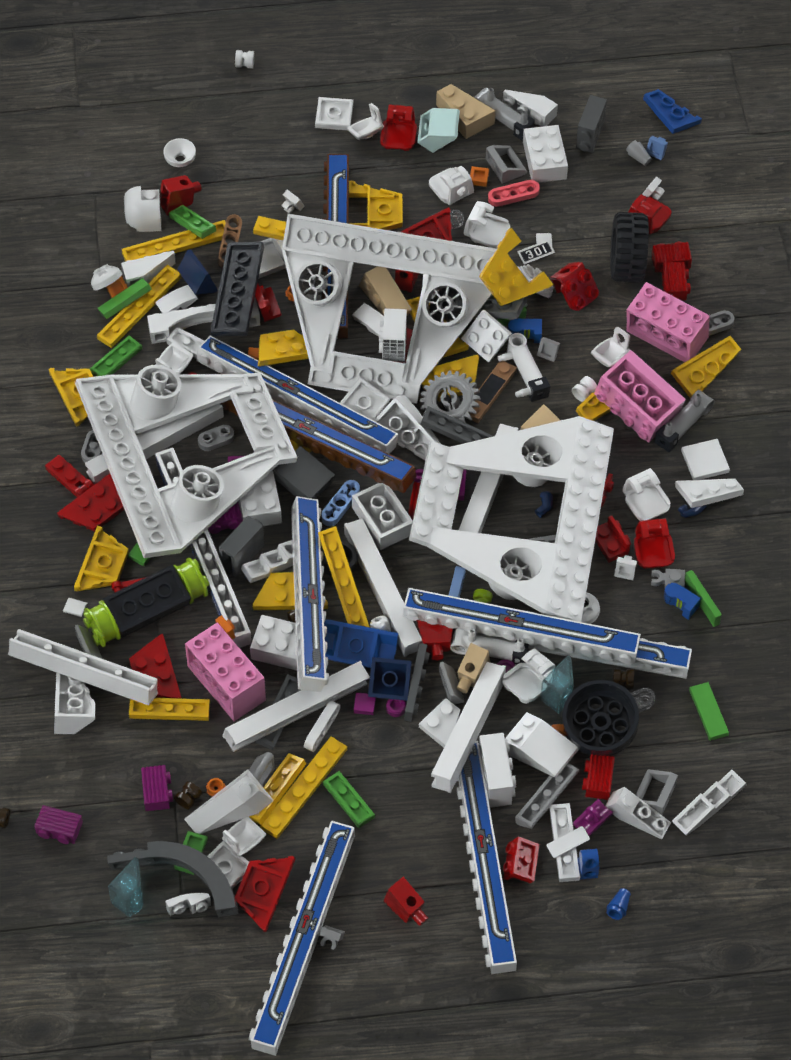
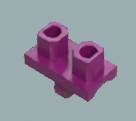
[573,799,613,836]

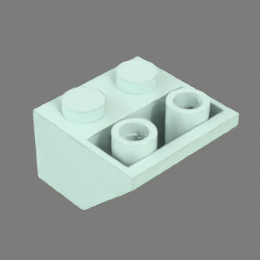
[417,108,460,153]

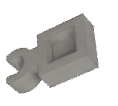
[651,569,685,587]

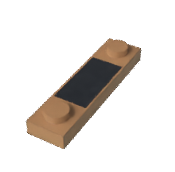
[469,361,517,423]

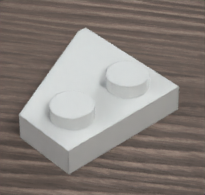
[419,698,460,748]

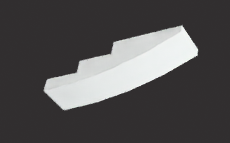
[241,540,293,583]
[672,770,747,836]

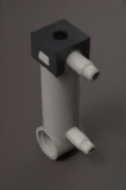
[474,88,535,141]
[655,390,715,453]

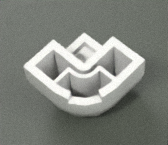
[124,186,162,232]

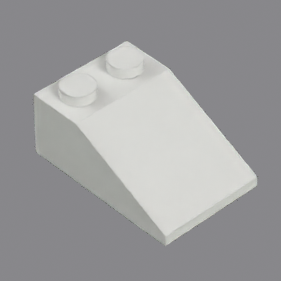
[505,712,579,778]

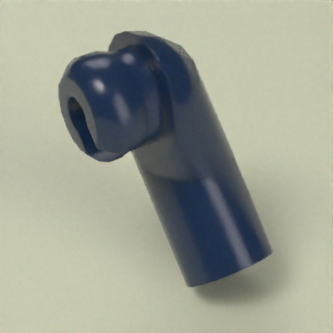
[535,491,553,518]
[678,504,707,518]

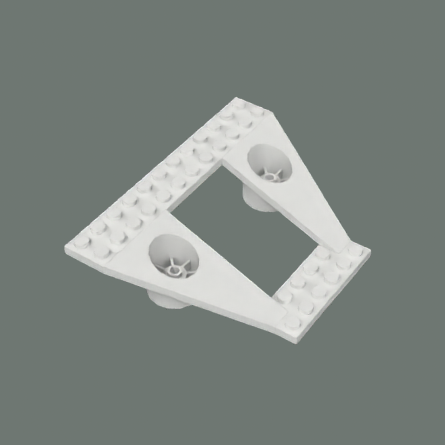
[282,214,497,403]
[75,365,298,558]
[409,416,614,622]

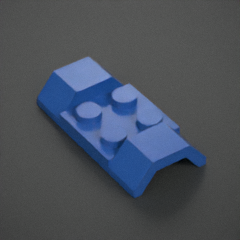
[324,619,399,669]

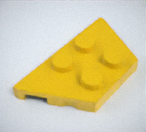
[258,329,309,367]
[422,354,479,401]
[49,368,93,427]
[74,525,129,591]
[253,572,328,610]

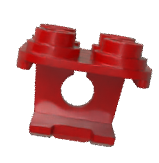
[380,104,417,151]
[629,194,672,235]
[550,262,599,311]
[634,518,675,568]

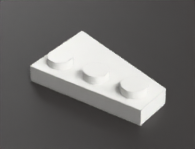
[675,479,744,508]

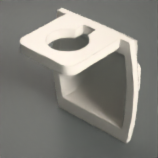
[347,103,384,140]
[591,327,630,367]
[155,342,194,374]
[222,817,267,856]

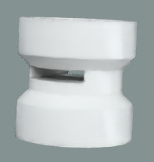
[235,50,254,69]
[572,376,597,402]

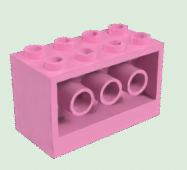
[626,282,710,362]
[594,350,686,443]
[185,622,266,721]

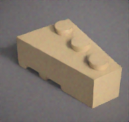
[436,84,495,139]
[359,266,412,316]

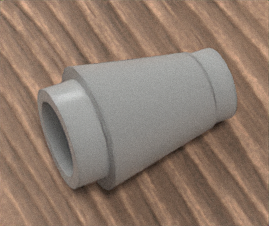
[626,140,652,166]

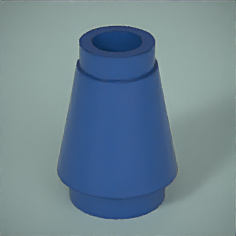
[607,888,631,920]

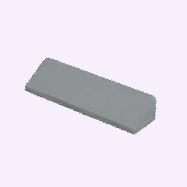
[515,763,579,829]

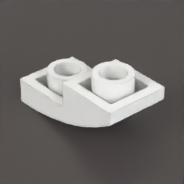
[155,285,198,313]
[352,303,383,336]
[165,893,211,916]

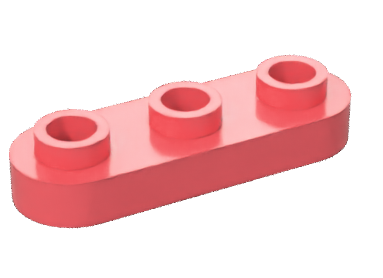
[488,180,540,207]

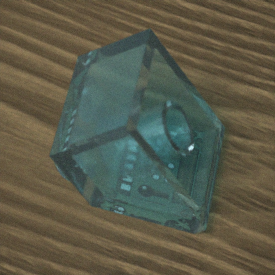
[540,655,574,714]
[108,857,143,917]

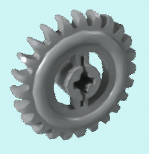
[420,370,481,423]

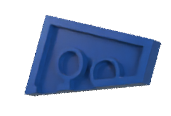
[643,89,702,134]

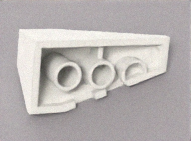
[373,395,441,460]
[54,672,95,734]
[184,769,273,834]

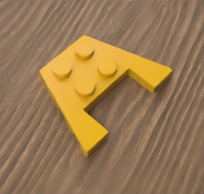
[349,181,403,230]
[479,228,553,306]

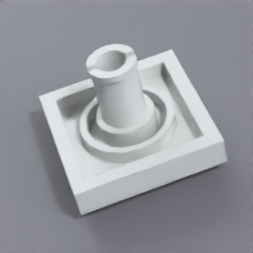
[461,310,512,362]

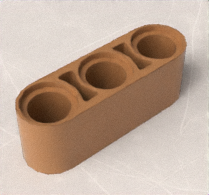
[218,214,242,268]

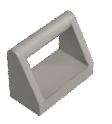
[486,145,527,184]
[249,752,275,787]
[636,769,678,815]

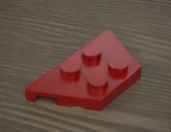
[401,207,452,241]
[57,473,125,532]
[129,634,182,699]
[235,856,295,932]

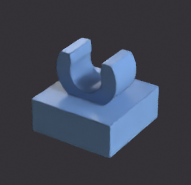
[646,136,668,160]

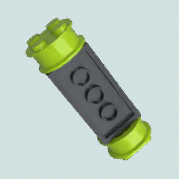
[83,558,209,647]

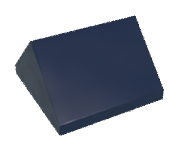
[177,249,218,295]
[368,657,412,701]

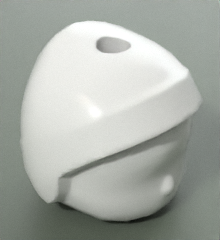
[370,615,391,632]

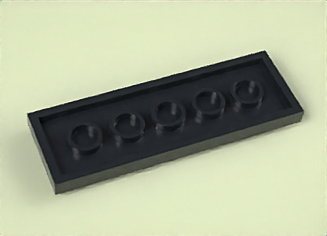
[210,242,264,336]

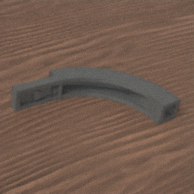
[107,841,239,917]

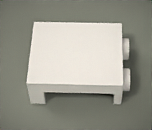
[258,238,286,279]

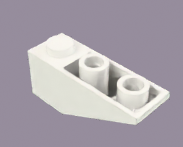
[503,90,558,127]
[121,251,176,287]
[605,787,671,839]

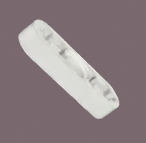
[304,700,340,752]

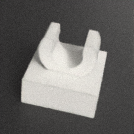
[642,176,665,200]
[282,189,304,214]
[614,555,637,580]

